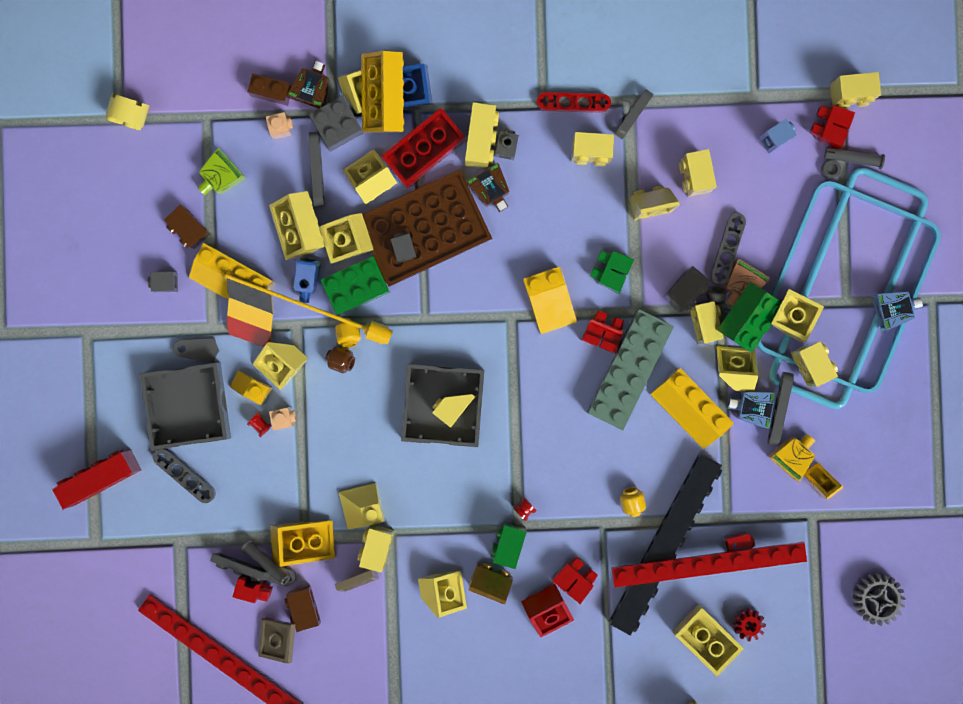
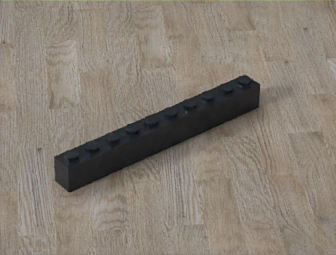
[608,453,722,636]

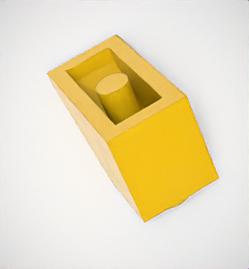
[230,370,273,405]

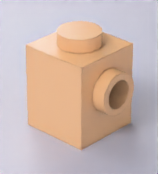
[266,112,293,139]
[269,407,296,430]

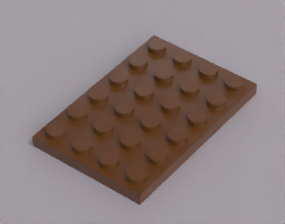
[362,169,493,287]

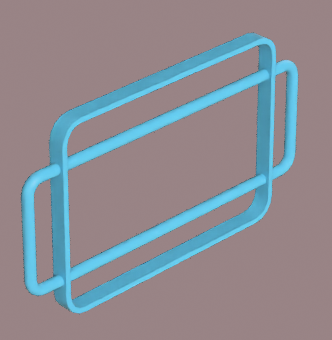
[757,167,941,410]

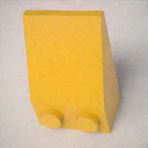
[523,267,577,334]
[270,520,335,567]

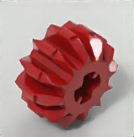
[732,608,766,642]

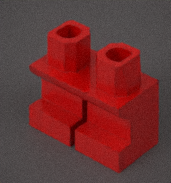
[809,105,856,149]
[581,311,624,354]
[551,556,598,604]
[232,574,273,604]

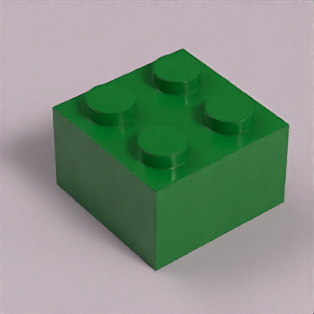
[490,521,527,570]

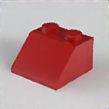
[521,584,574,638]

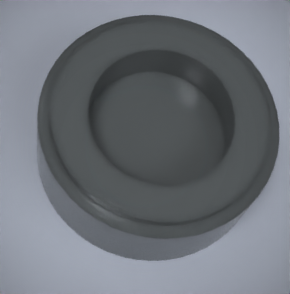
[821,159,841,179]
[707,286,727,302]

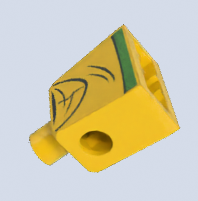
[767,434,815,482]

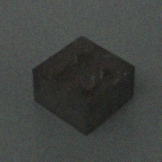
[663,266,711,312]

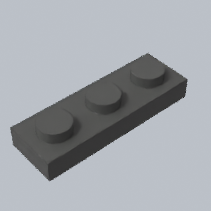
[210,553,270,582]

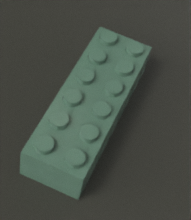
[587,309,674,430]

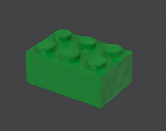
[321,256,391,316]
[717,282,782,353]

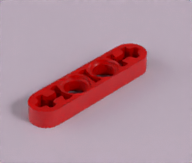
[536,92,611,113]

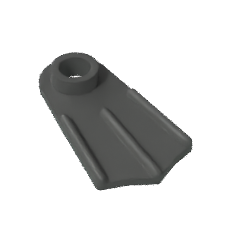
[173,338,219,362]

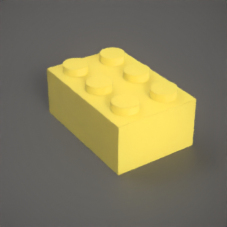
[465,103,499,169]
[269,191,325,260]
[672,604,744,676]

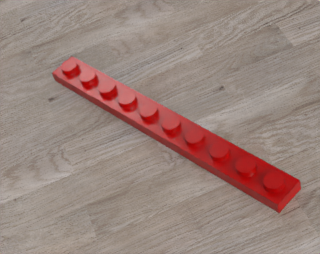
[611,541,807,588]
[138,594,303,704]

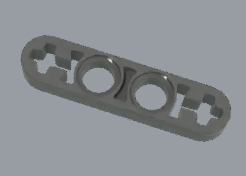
[309,132,325,206]
[710,213,746,285]
[768,372,794,446]
[153,449,216,503]

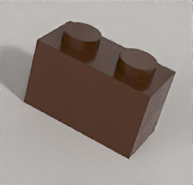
[247,73,291,106]
[164,204,211,249]
[284,586,321,632]

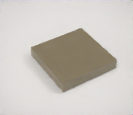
[335,570,379,592]
[258,617,296,664]

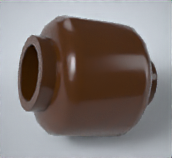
[325,346,355,374]

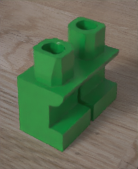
[590,250,634,294]

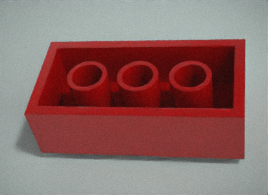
[381,108,466,189]
[52,449,142,510]

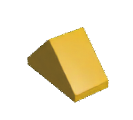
[804,462,843,500]

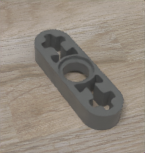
[615,89,654,140]

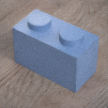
[759,119,797,153]

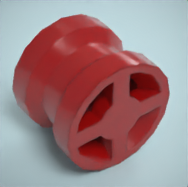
[513,497,537,521]

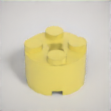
[105,93,150,131]

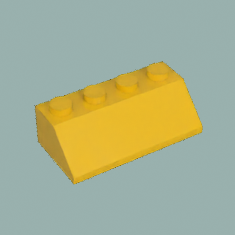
[361,51,404,133]
[189,243,274,300]
[650,368,734,449]

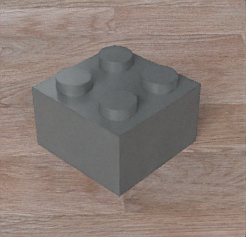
[309,96,363,152]

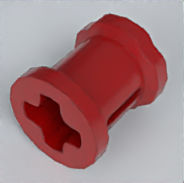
[247,412,272,438]

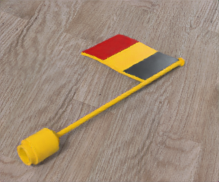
[224,273,393,347]

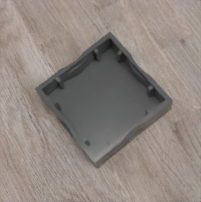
[140,363,231,451]
[401,364,484,447]

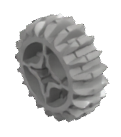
[852,573,906,626]

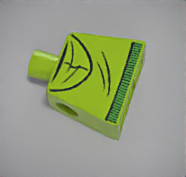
[197,148,246,195]

